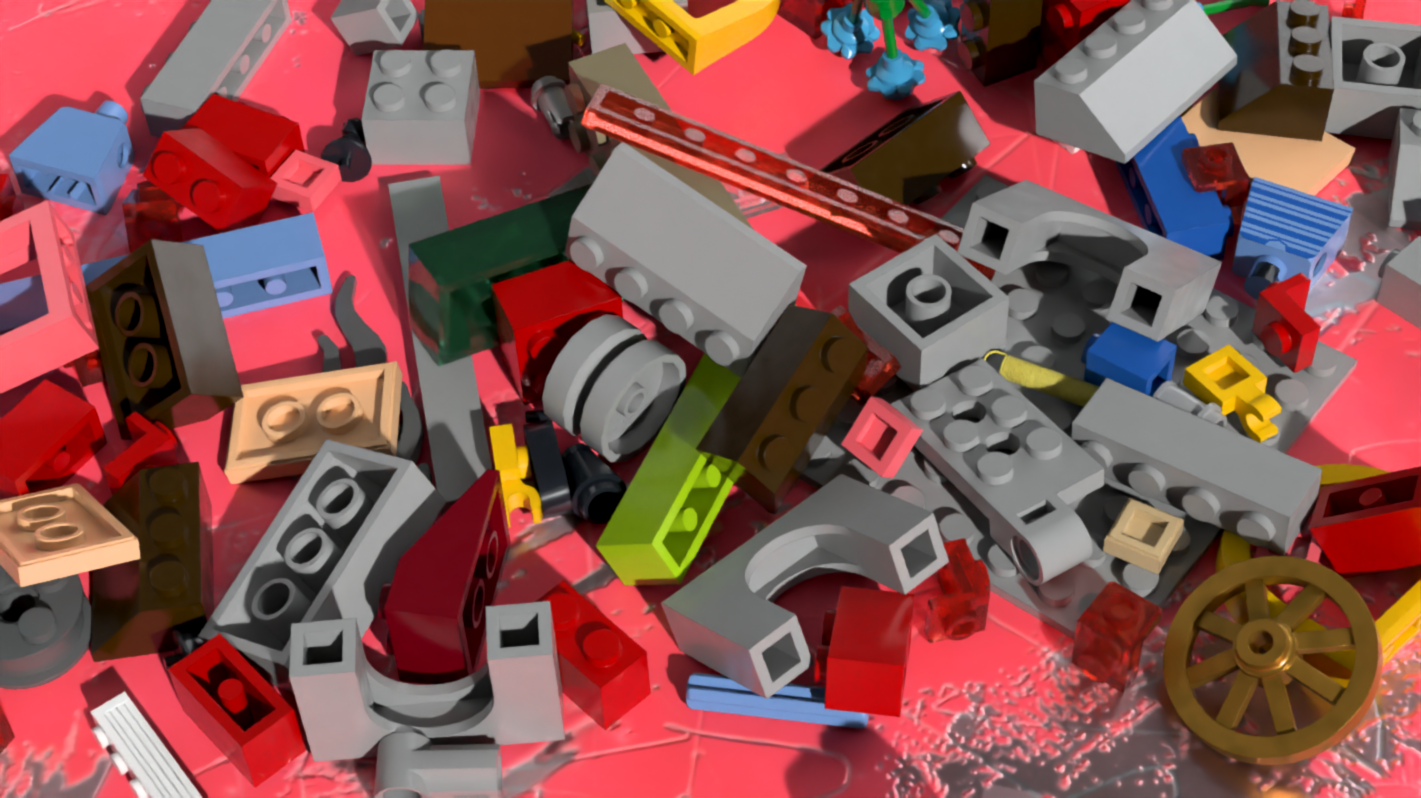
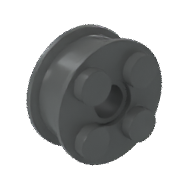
[0,565,92,690]

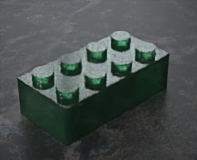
[408,183,625,367]

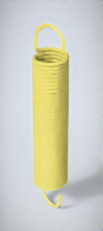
[983,350,1099,407]

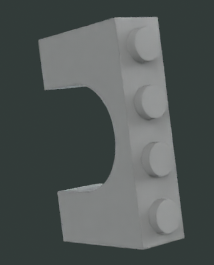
[957,180,1222,342]
[661,474,949,699]
[289,601,565,762]

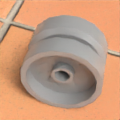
[542,314,687,462]

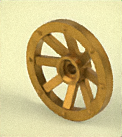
[1163,556,1383,765]

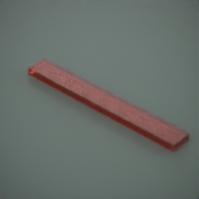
[581,84,996,281]

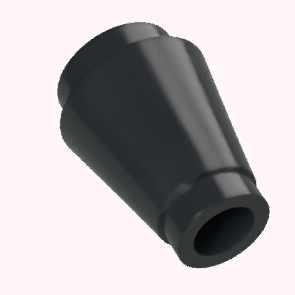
[561,444,627,525]

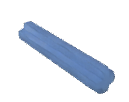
[686,672,869,729]

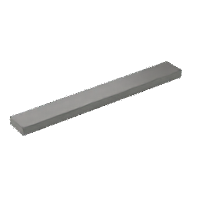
[388,176,492,516]

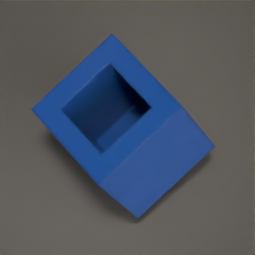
[1081,322,1177,397]

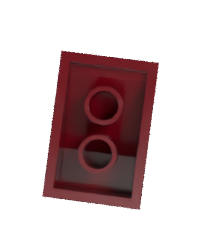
[378,469,511,685]

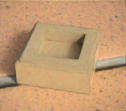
[1103,497,1184,574]

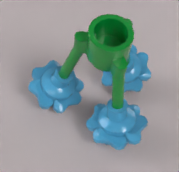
[820,0,961,101]

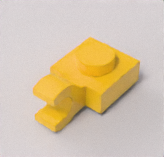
[1183,344,1282,443]
[489,423,543,528]

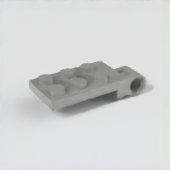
[890,358,1104,586]

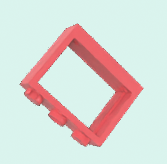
[0,200,99,394]

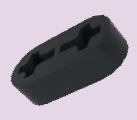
[523,419,573,519]

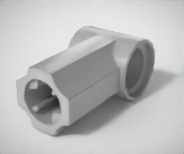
[373,732,502,798]

